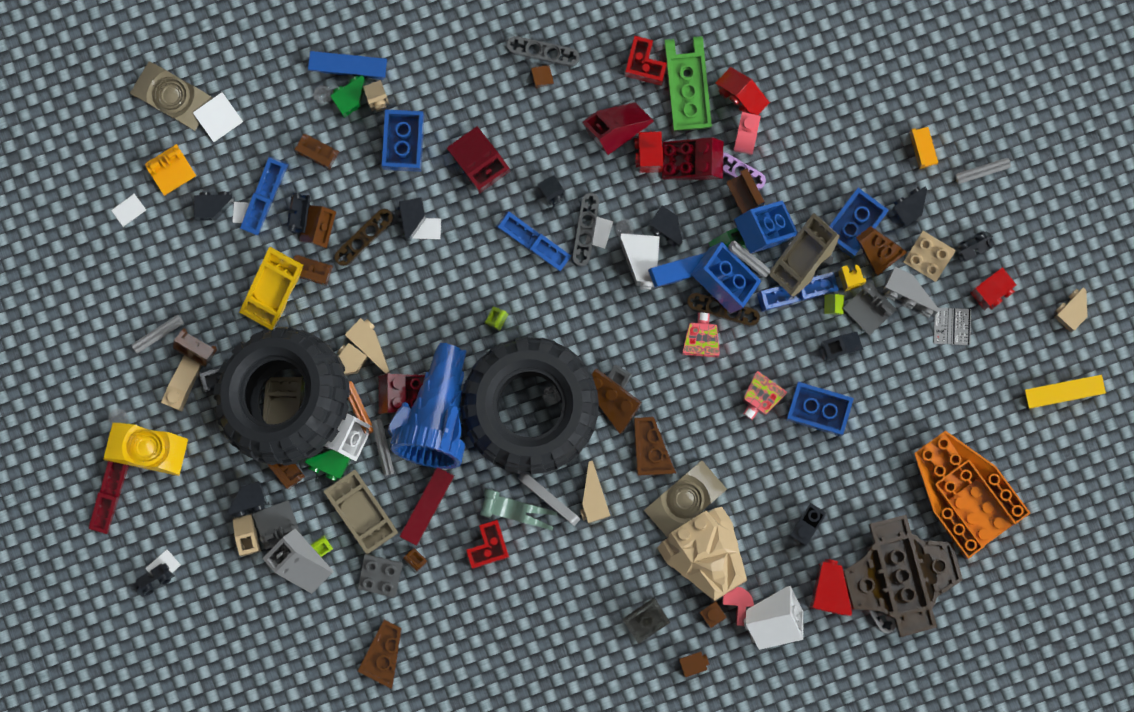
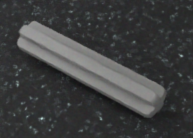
[955,158,1011,184]
[728,241,771,277]
[131,315,183,353]
[372,419,394,476]

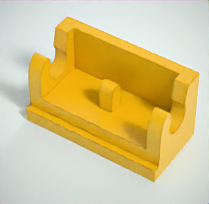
[838,265,866,292]

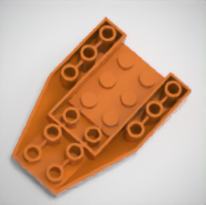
[914,430,1030,559]

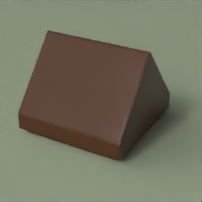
[402,548,428,573]

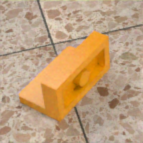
[909,127,938,169]

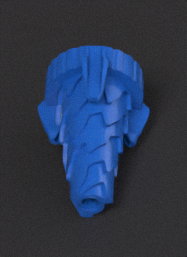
[388,343,467,469]

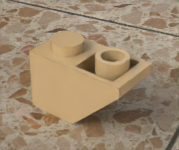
[363,80,390,112]
[1054,287,1087,333]
[337,343,368,375]
[233,514,261,556]

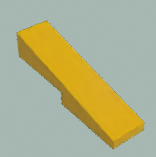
[1025,375,1106,409]

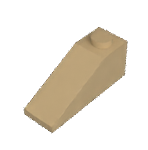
[345,318,390,374]
[161,355,202,412]
[580,461,610,524]

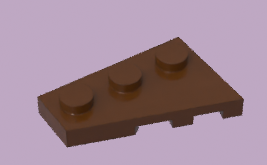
[856,226,907,276]
[591,369,642,434]
[634,417,676,476]
[357,619,402,689]

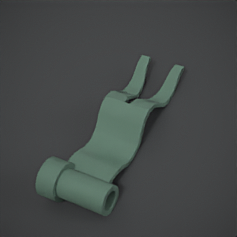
[480,488,557,530]

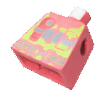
[682,313,720,358]
[743,371,787,420]

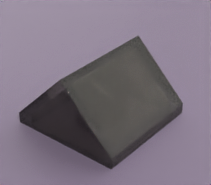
[622,597,670,644]

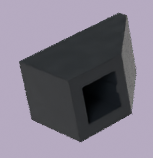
[537,175,565,207]
[892,186,927,228]
[194,191,235,221]
[396,197,426,241]
[649,205,683,248]
[821,332,864,361]
[228,481,268,518]
[789,503,827,546]

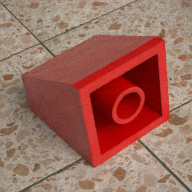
[810,559,852,616]

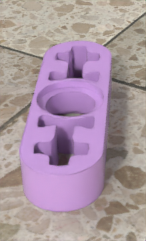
[723,153,766,190]

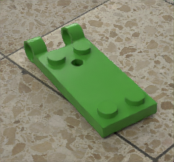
[665,36,712,131]

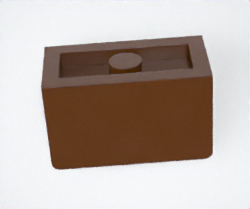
[727,169,765,214]
[299,205,336,248]

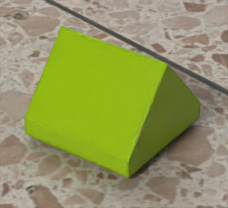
[824,294,844,315]
[485,306,509,331]
[310,535,333,557]

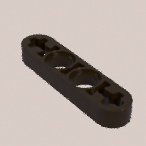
[335,209,394,267]
[687,293,760,327]

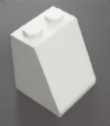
[620,234,660,290]
[324,414,373,461]
[744,586,803,650]

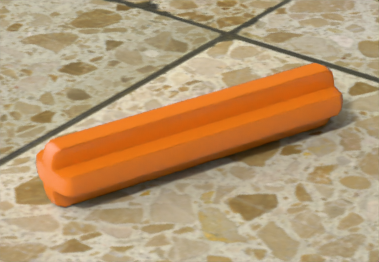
[347,381,374,434]

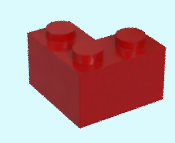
[625,36,667,86]
[715,67,770,115]
[635,131,663,173]
[970,267,1017,311]
[466,520,510,569]

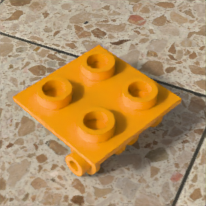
[145,144,196,196]

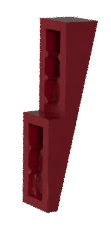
[89,461,129,534]
[400,468,455,546]

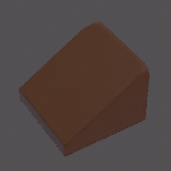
[531,65,554,88]

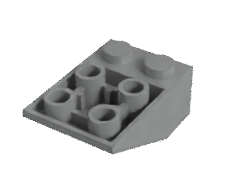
[882,267,939,318]
[262,529,334,594]

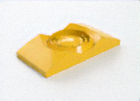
[239,247,303,330]
[103,423,188,476]

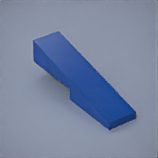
[308,51,387,80]
[240,157,289,236]
[496,211,571,271]
[648,253,705,288]
[757,272,839,312]

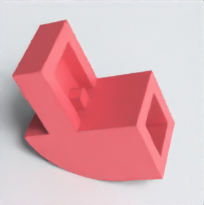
[734,112,761,155]
[722,587,754,626]

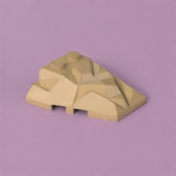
[657,507,747,601]

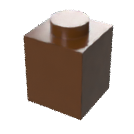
[699,601,727,629]
[679,651,710,678]

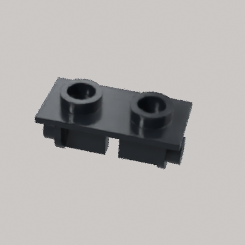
[286,193,310,233]
[953,231,995,262]
[133,563,175,597]

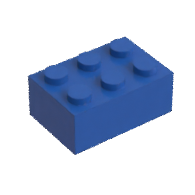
[382,110,425,172]
[829,188,889,259]
[734,200,798,254]
[691,242,761,313]
[786,382,854,437]

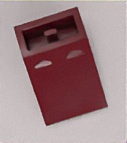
[582,102,654,155]
[446,126,510,194]
[662,137,724,180]
[378,374,425,415]

